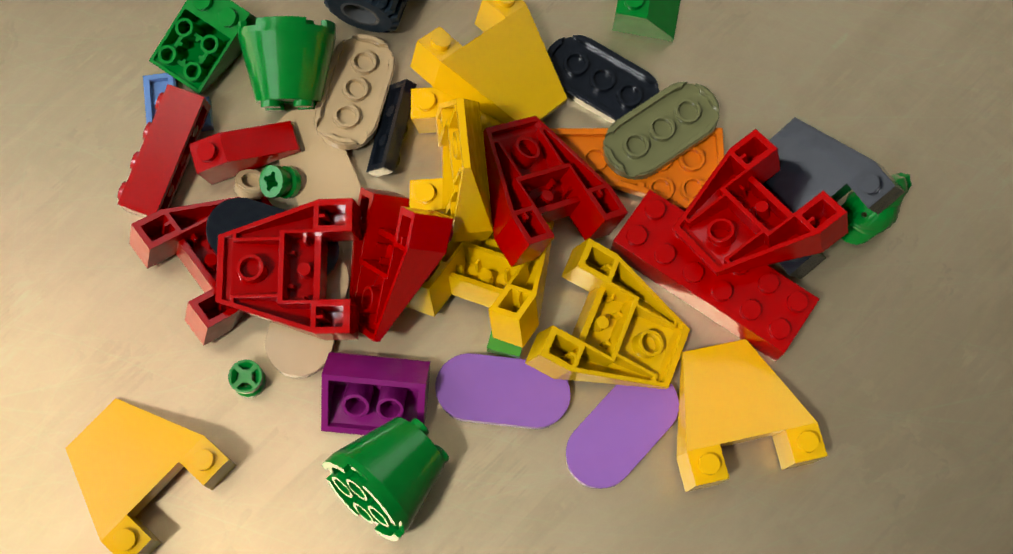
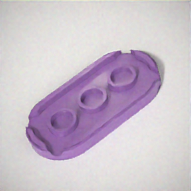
[435,353,571,430]
[566,383,679,489]

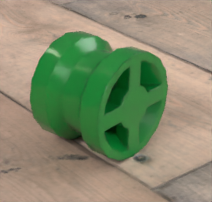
[259,165,301,199]
[228,359,267,398]

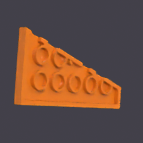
[550,128,724,210]

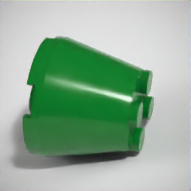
[237,16,336,111]
[322,417,449,541]

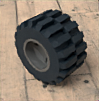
[324,0,408,33]

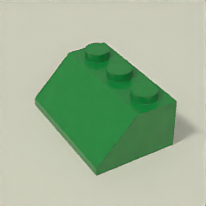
[612,0,681,42]

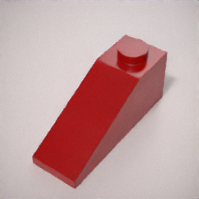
[189,121,301,185]

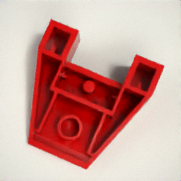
[483,116,628,267]
[673,129,848,276]
[349,187,453,342]
[129,196,273,346]
[215,198,361,340]

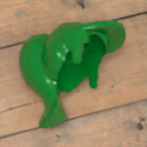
[841,172,912,245]

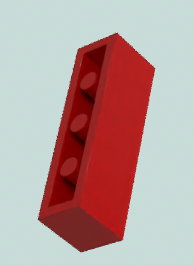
[117,84,211,217]

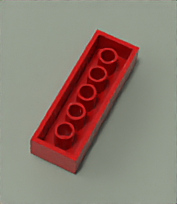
[610,189,819,362]

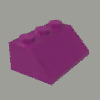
[321,352,430,435]

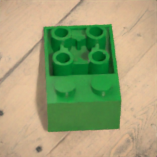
[149,0,257,95]

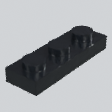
[366,79,417,177]

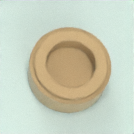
[234,169,265,200]

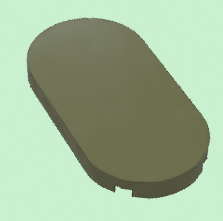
[603,82,719,180]

